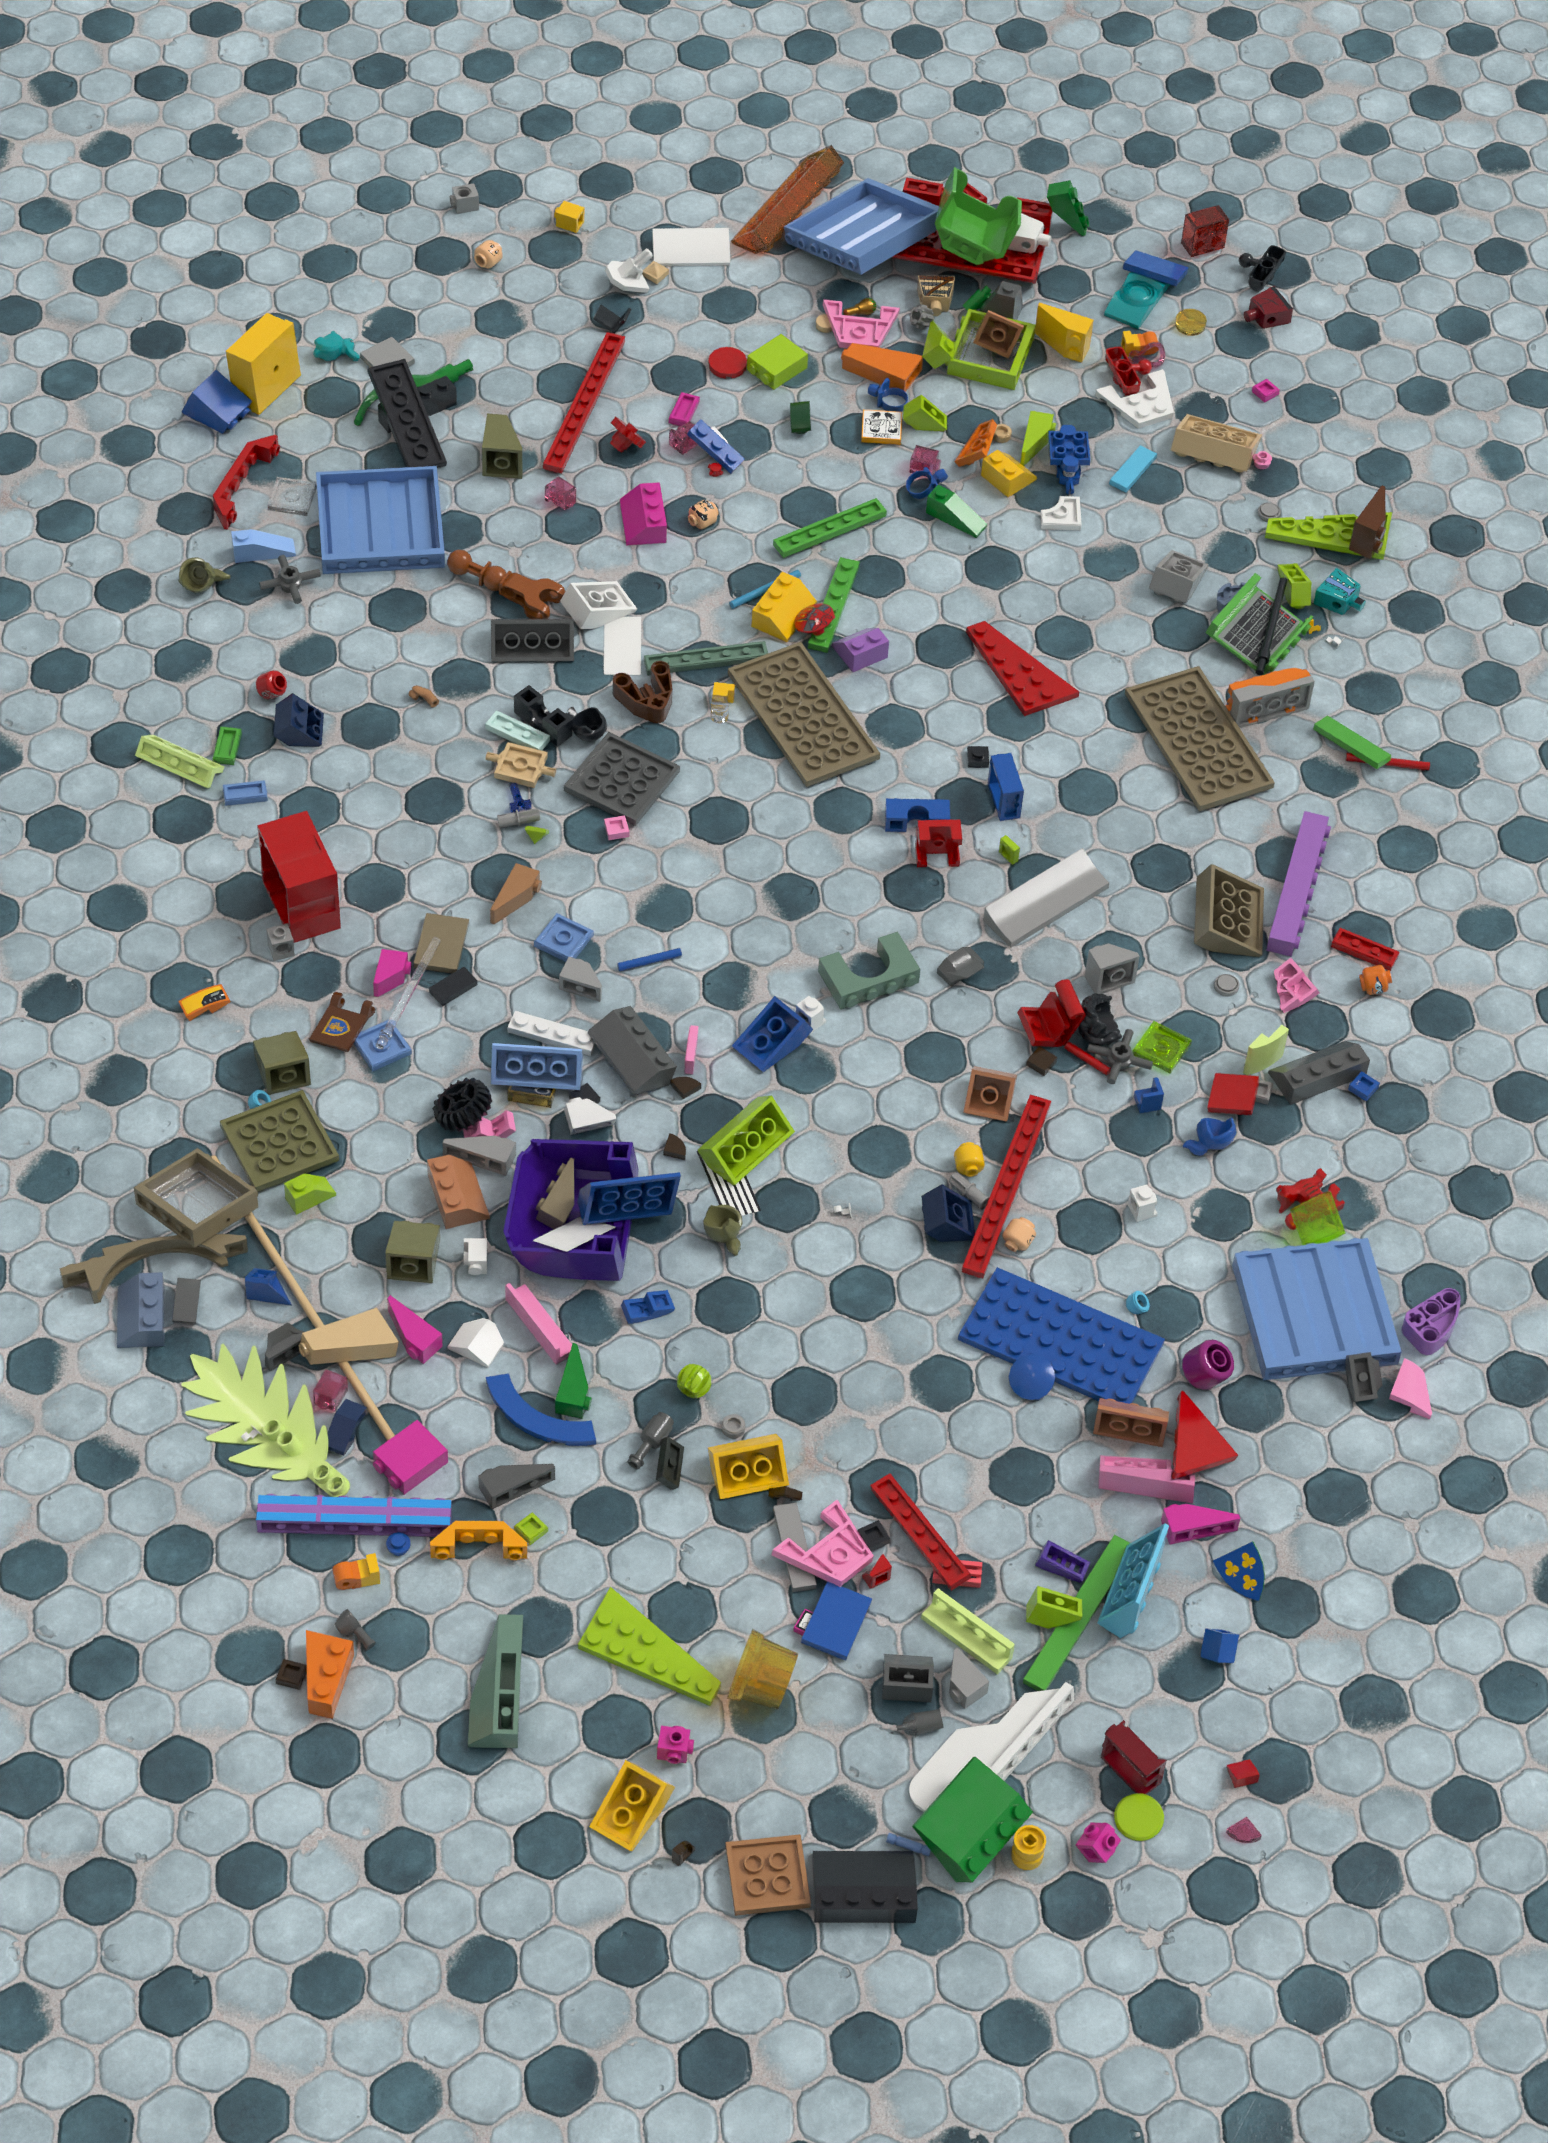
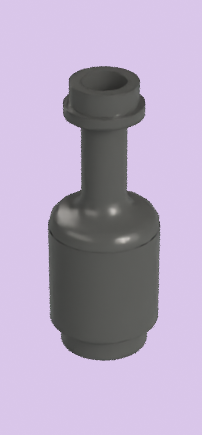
[627,1412,674,1469]

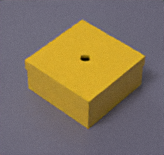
[226,313,301,415]

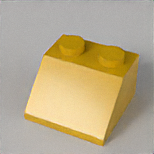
[981,450,1037,497]

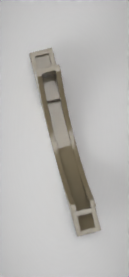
[59,1234,248,1304]

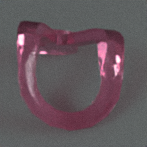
[1129,342,1165,367]

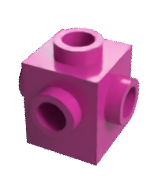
[657,1726,694,1764]
[1076,1822,1121,1863]

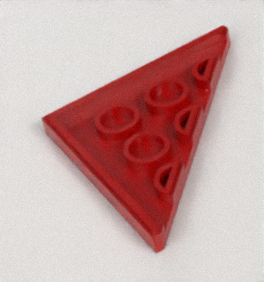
[1172,1390,1238,1479]

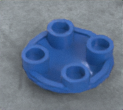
[1009,1354,1055,1401]

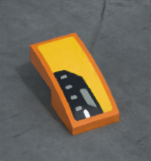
[178,984,231,1021]

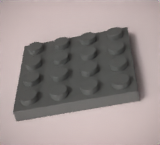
[564,732,680,826]

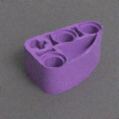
[1401,1288,1460,1355]

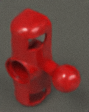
[1105,346,1152,396]

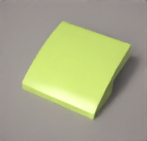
[1243,1025,1289,1075]

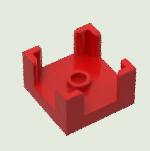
[915,819,963,868]

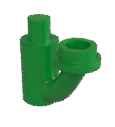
[962,285,992,311]

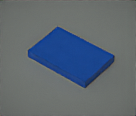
[1123,250,1189,286]
[801,1581,872,1661]

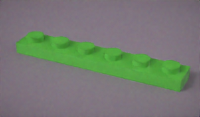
[773,498,887,558]
[808,557,860,653]

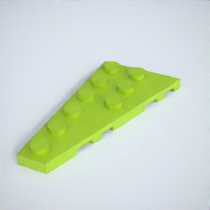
[1265,512,1392,560]
[578,1586,721,1706]

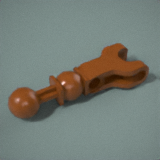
[447,550,566,619]

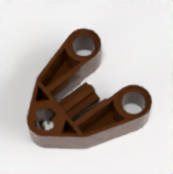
[612,661,673,723]

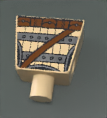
[917,275,955,316]

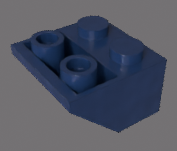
[274,693,324,747]

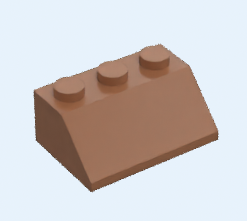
[427,1155,490,1229]
[1093,1398,1169,1447]

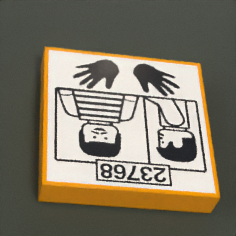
[861,409,902,445]

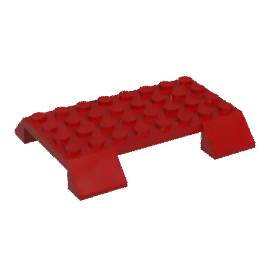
[891,177,1053,284]

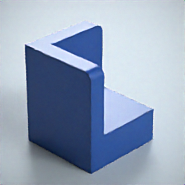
[1134,1077,1164,1113]
[1201,1628,1239,1663]

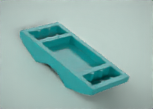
[1104,272,1170,329]

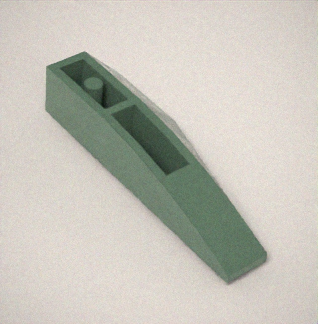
[468,1614,523,1748]

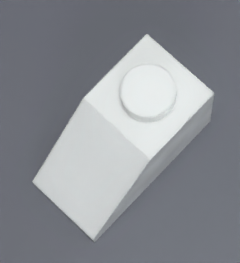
[564,1097,616,1135]

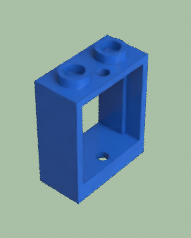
[987,753,1024,821]

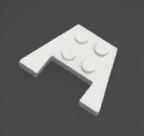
[1095,369,1174,429]

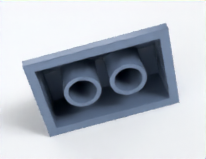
[117,1272,165,1348]

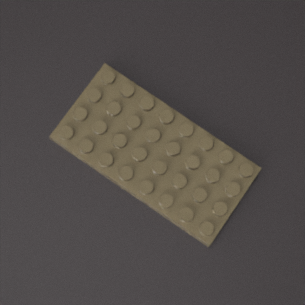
[728,642,880,787]
[1125,666,1275,811]

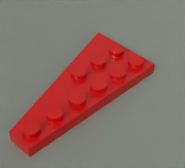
[966,621,1079,716]

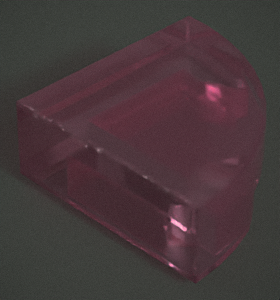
[1226,1817,1262,1843]

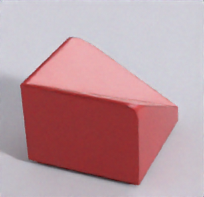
[862,1554,892,1589]

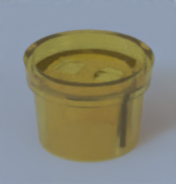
[727,1629,798,1710]

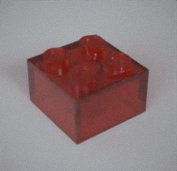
[1181,205,1229,257]

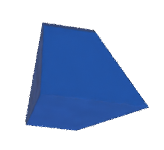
[245,1268,292,1306]

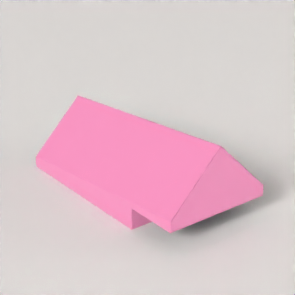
[1099,1455,1195,1504]

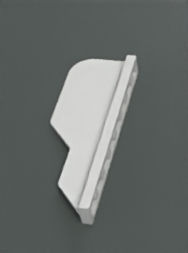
[909,1682,1074,1812]

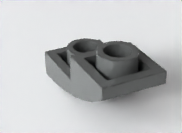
[172,1278,201,1324]

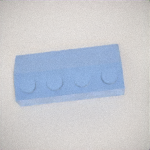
[491,1043,583,1090]

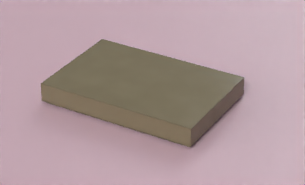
[414,913,469,973]

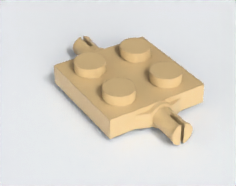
[485,742,557,788]

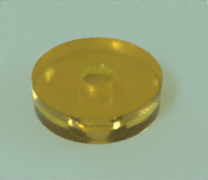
[1175,309,1207,336]

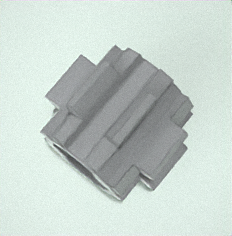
[909,304,935,330]

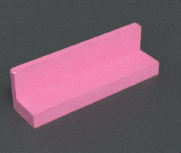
[505,1283,572,1364]

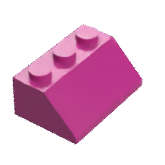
[620,482,667,546]

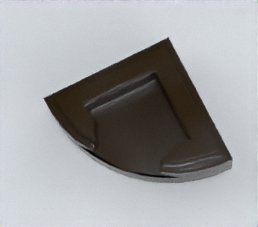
[670,1077,701,1099]
[663,1133,686,1160]
[768,1486,803,1501]
[672,1841,695,1866]

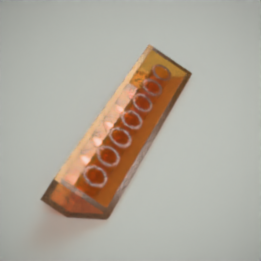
[731,145,844,254]

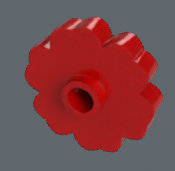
[610,416,646,453]

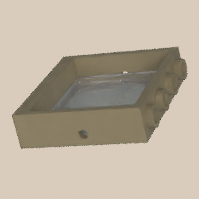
[134,1148,258,1247]

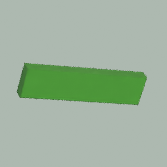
[1313,715,1391,769]

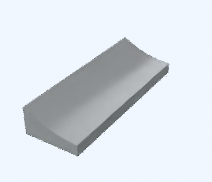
[983,848,1109,948]

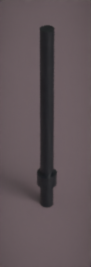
[1255,577,1288,676]

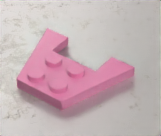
[823,299,900,349]
[772,1500,874,1587]

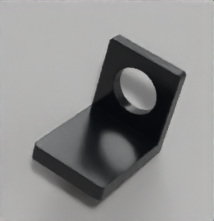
[593,305,632,334]

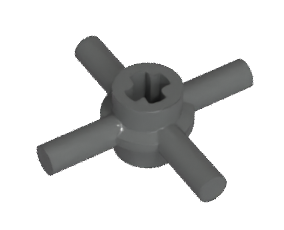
[259,555,321,604]
[1087,1029,1153,1084]

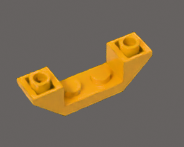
[430,1521,527,1560]

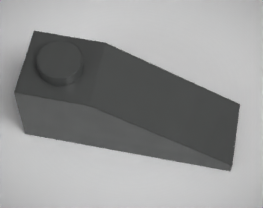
[478,1464,555,1509]

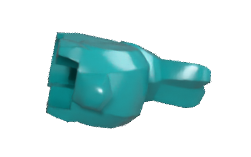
[313,331,360,361]

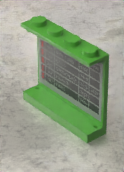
[1205,573,1313,676]

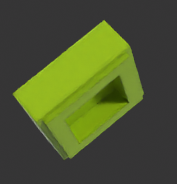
[999,835,1020,865]
[514,1512,548,1545]

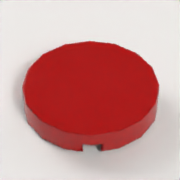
[708,347,747,379]

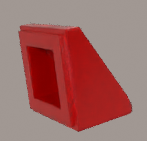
[1226,1759,1260,1788]

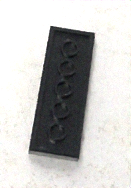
[367,359,447,468]

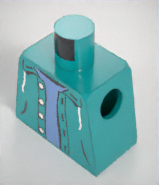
[1313,568,1366,615]

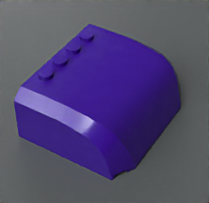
[503,1139,639,1281]

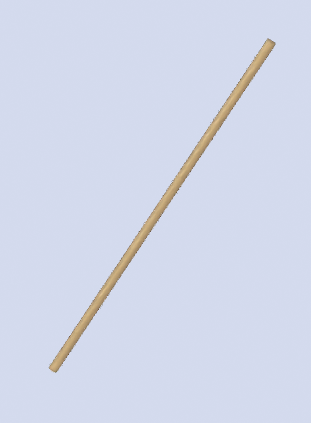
[211,1155,395,1441]

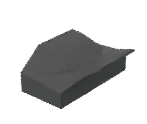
[937,947,985,987]
[265,1322,305,1371]
[1345,1352,1383,1402]

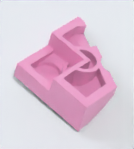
[1274,958,1320,1013]
[1389,1358,1432,1419]

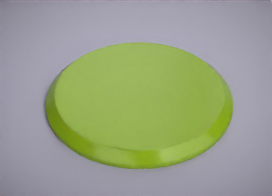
[1114,1793,1164,1841]

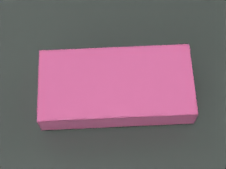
[684,1025,699,1075]

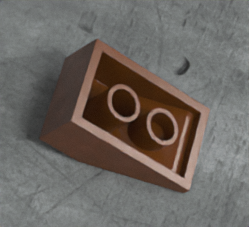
[1349,485,1386,559]

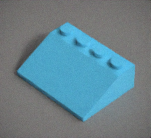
[1097,1523,1169,1638]

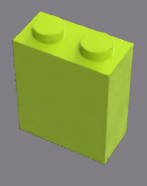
[747,334,808,390]

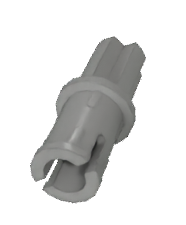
[497,808,540,828]
[949,1172,989,1209]

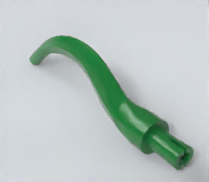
[354,359,473,426]

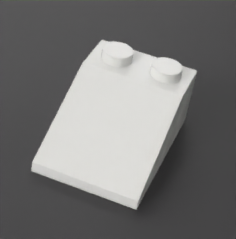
[560,581,637,629]

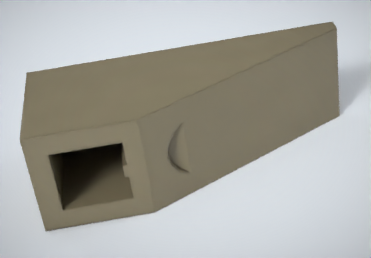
[536,1158,574,1229]

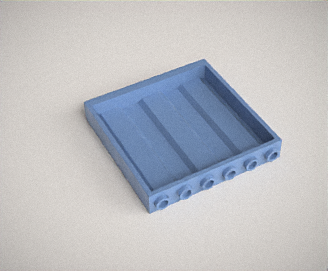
[784,178,939,275]
[316,466,445,574]
[1232,1238,1402,1381]

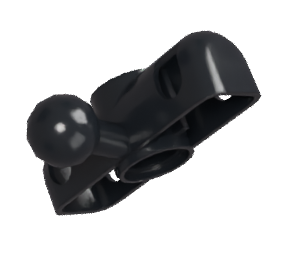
[1238,245,1286,291]

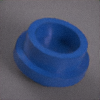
[386,1532,411,1556]

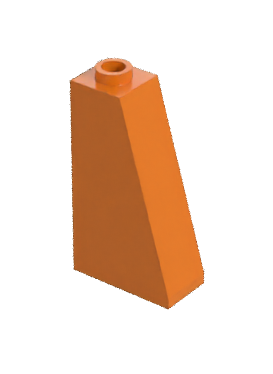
[841,343,923,392]

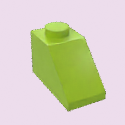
[903,395,947,432]
[284,1174,336,1215]
[1026,1586,1082,1629]

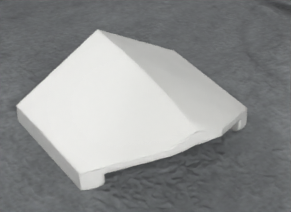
[448,1318,504,1368]

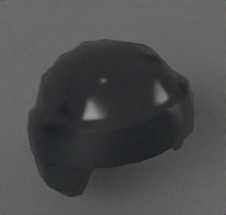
[565,707,607,742]

